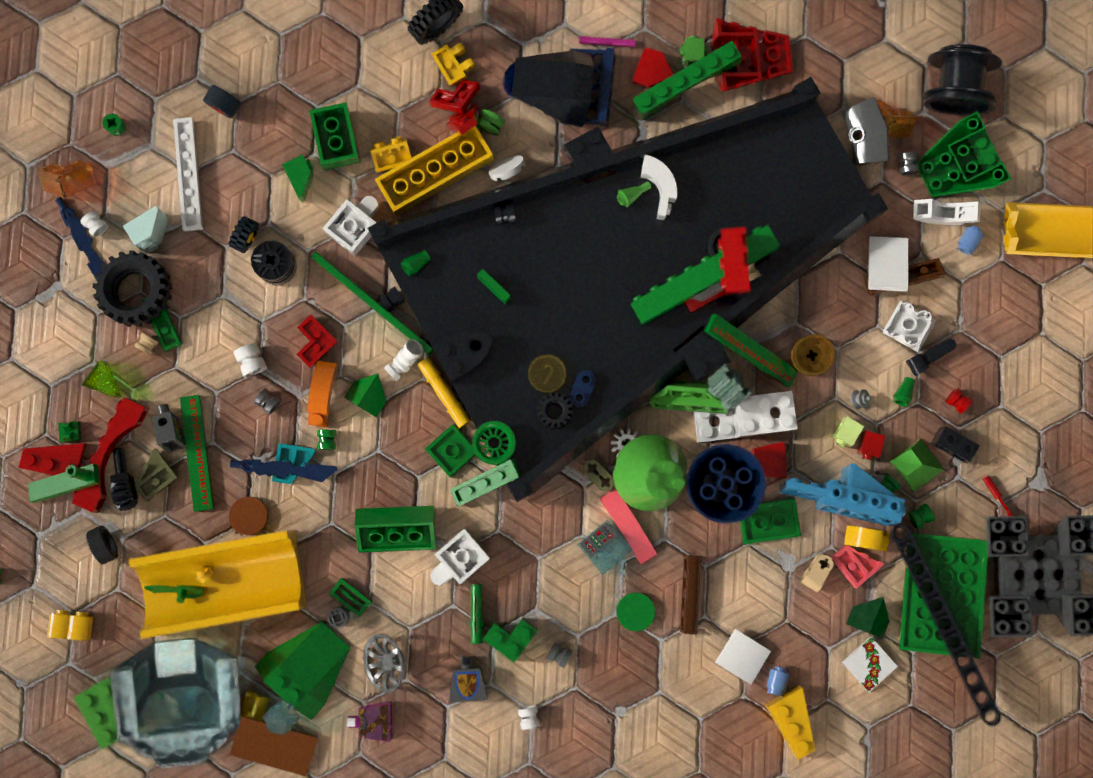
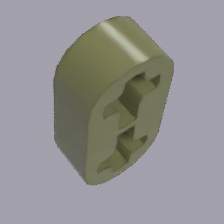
[583,460,614,491]

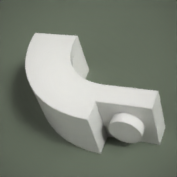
[640,155,677,220]
[913,199,981,225]

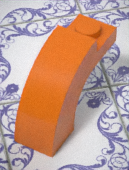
[307,361,337,428]

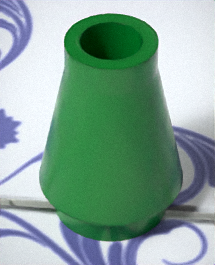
[401,250,431,276]
[893,377,916,407]

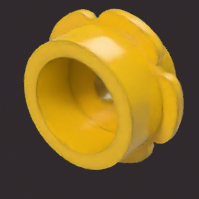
[196,565,214,583]

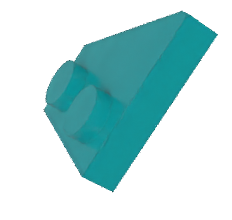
[272,443,316,485]

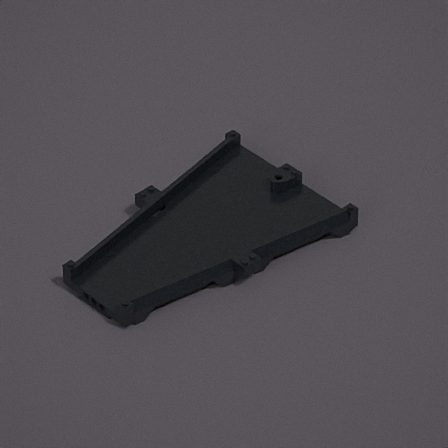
[368,77,888,503]

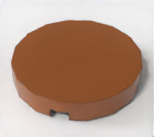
[229,497,268,535]

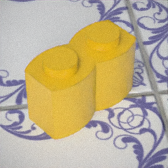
[47,610,94,641]

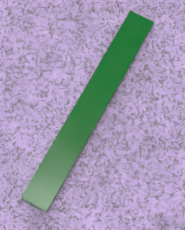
[311,252,433,356]

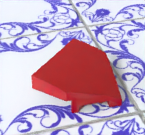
[632,47,674,88]

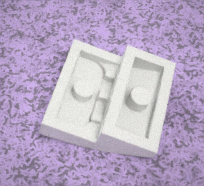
[715,629,771,684]

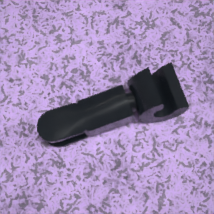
[906,339,957,376]

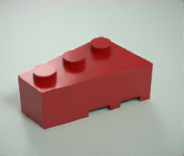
[718,227,750,294]

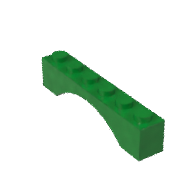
[633,41,742,120]

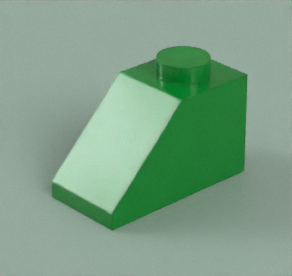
[282,155,314,202]

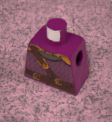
[347,701,392,742]

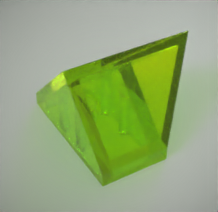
[81,360,122,398]

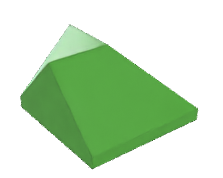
[890,439,944,492]

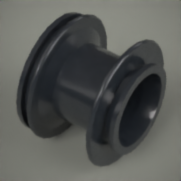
[923,44,1002,116]

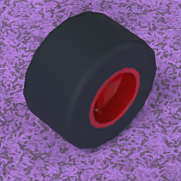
[203,85,241,119]

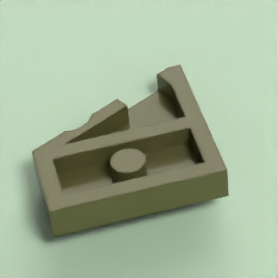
[135,448,179,501]

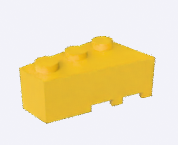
[765,685,815,760]

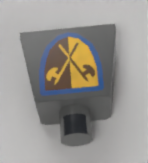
[152,404,186,453]
[449,656,488,703]

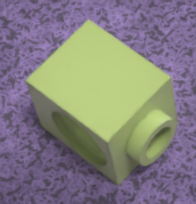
[832,416,864,448]

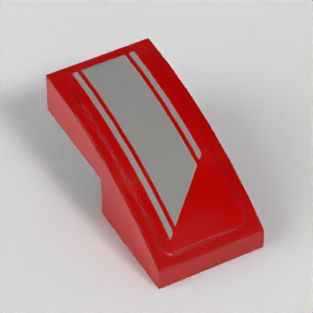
[684,282,726,314]

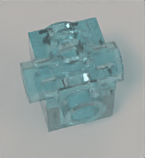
[263,701,300,735]

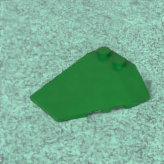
[255,621,351,720]

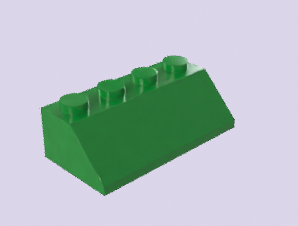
[354,506,436,553]

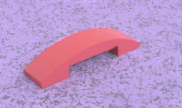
[600,489,657,564]

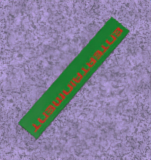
[704,314,797,388]
[180,395,214,512]

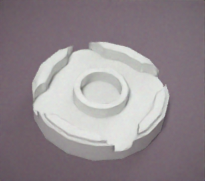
[488,156,526,181]

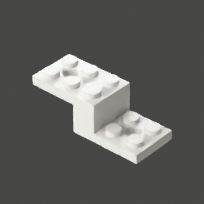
[693,391,798,443]

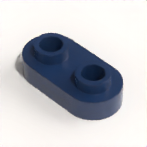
[569,370,596,408]

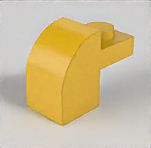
[844,525,889,552]

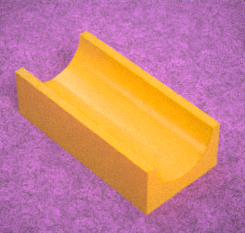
[129,530,307,639]

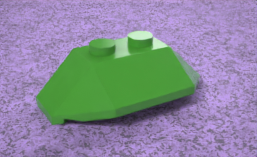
[650,380,729,414]

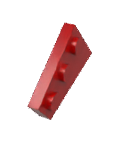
[446,102,480,135]

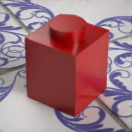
[857,431,885,461]

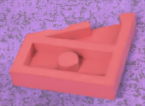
[830,545,884,588]

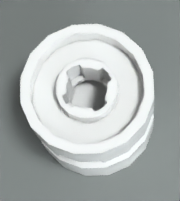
[233,343,267,377]

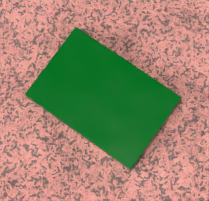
[740,498,801,545]

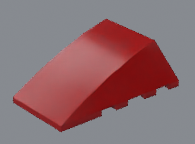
[711,18,793,92]

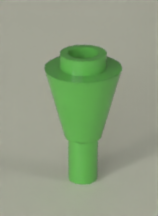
[617,181,651,207]

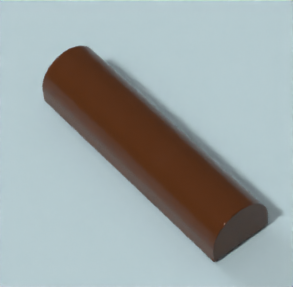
[865,258,946,296]
[680,555,701,635]

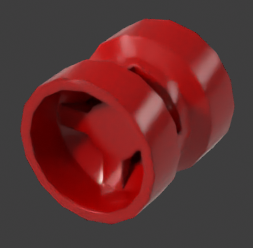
[945,387,973,414]

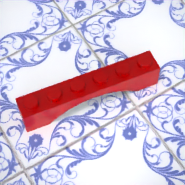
[72,397,150,513]

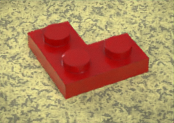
[429,79,480,114]
[296,314,338,369]

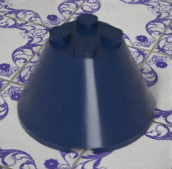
[686,444,766,524]

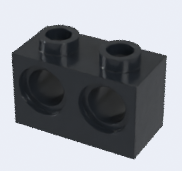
[930,426,980,463]

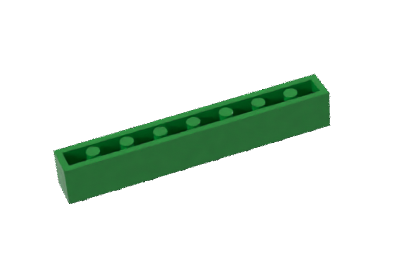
[630,225,780,326]

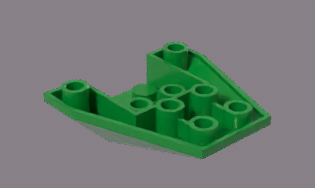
[916,111,1011,198]

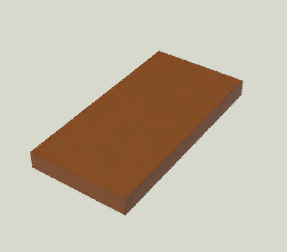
[229,715,318,776]

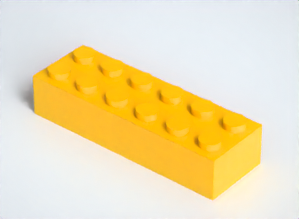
[375,126,494,216]

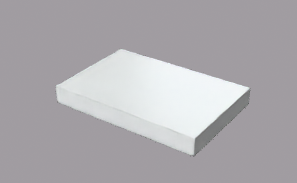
[868,236,908,292]

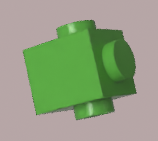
[680,36,708,66]

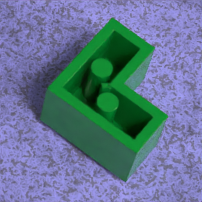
[483,618,538,663]

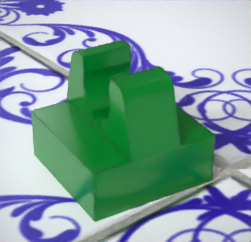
[58,421,81,442]

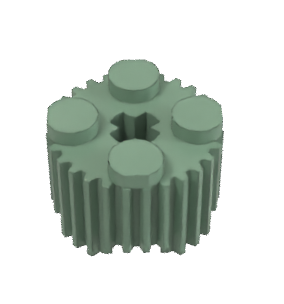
[707,364,752,411]

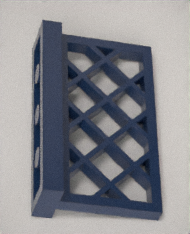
[570,48,616,127]

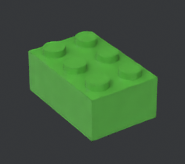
[74,676,143,749]

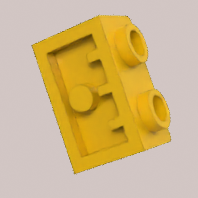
[370,136,412,173]

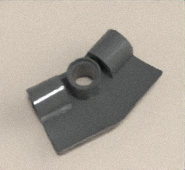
[842,97,889,165]

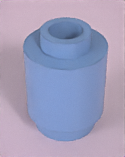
[957,225,984,255]
[766,666,790,696]

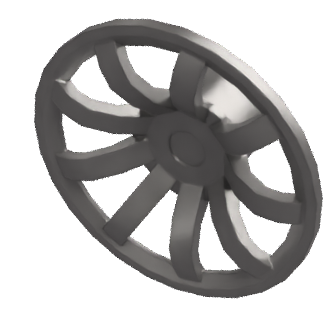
[363,634,405,693]

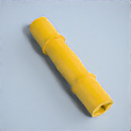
[417,357,472,428]

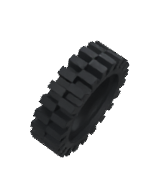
[407,0,464,45]

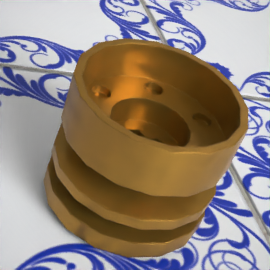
[790,335,835,376]

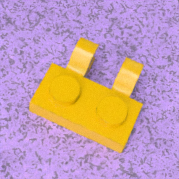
[431,42,475,87]

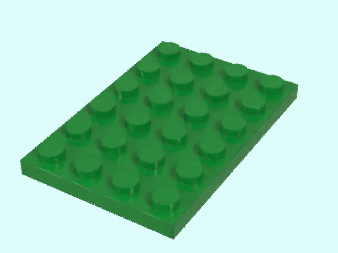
[899,533,988,659]

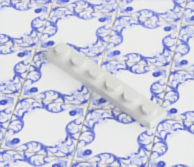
[173,117,203,231]

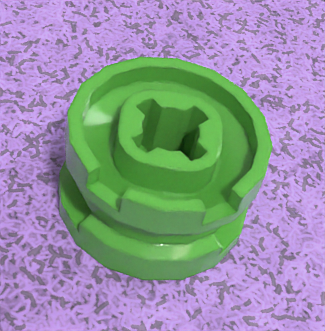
[476,109,505,136]

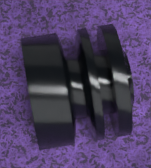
[251,240,297,286]

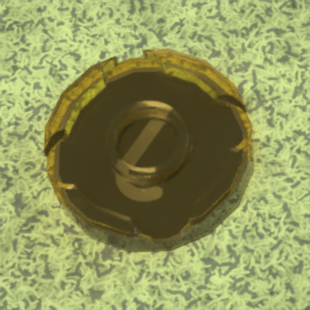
[528,354,566,393]

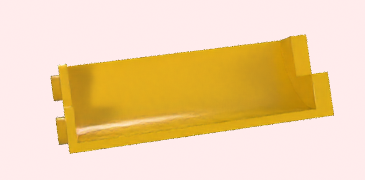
[1003,202,1093,258]

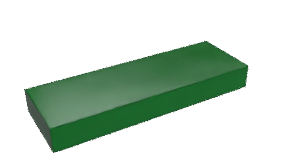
[141,298,183,352]

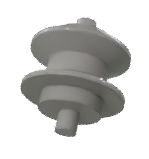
[850,389,871,409]

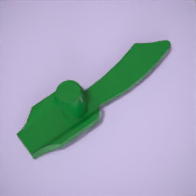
[144,585,204,603]

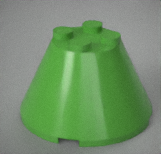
[613,434,688,511]

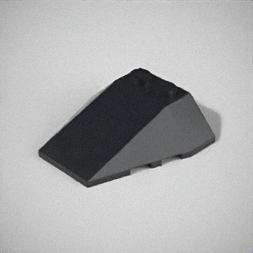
[511,50,594,128]

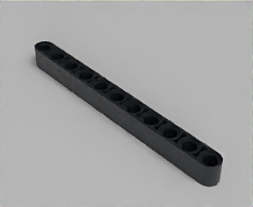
[891,524,1001,726]

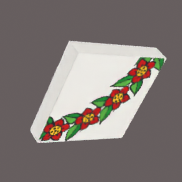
[842,636,898,692]

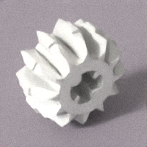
[611,428,638,457]

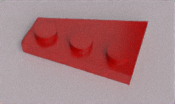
[18,443,87,476]

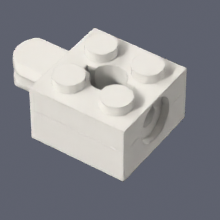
[322,196,379,256]
[430,529,490,586]

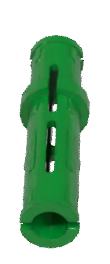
[469,584,484,644]

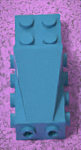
[779,463,906,527]

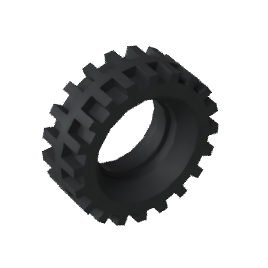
[92,250,173,327]

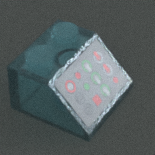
[577,520,633,575]

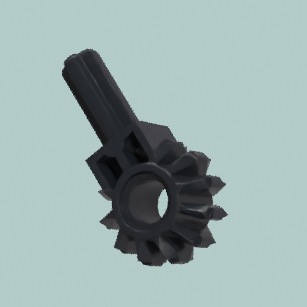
[110,448,138,511]

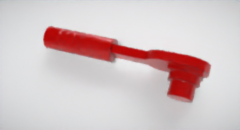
[982,475,1012,516]

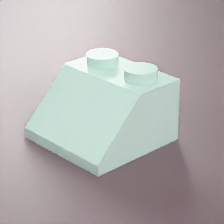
[123,206,168,253]

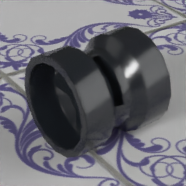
[494,204,516,225]
[379,286,405,312]

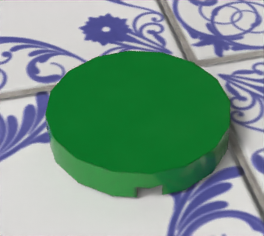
[616,592,655,631]

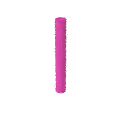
[579,36,635,47]

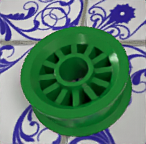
[472,421,516,465]

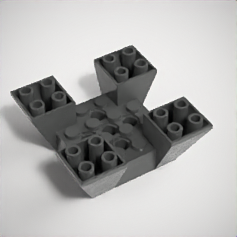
[986,515,1093,637]

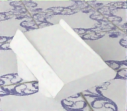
[883,300,936,352]

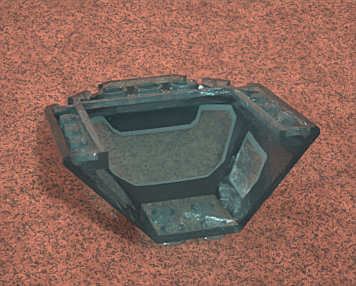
[110,637,241,768]

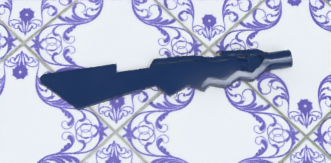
[55,197,107,282]
[230,460,337,482]

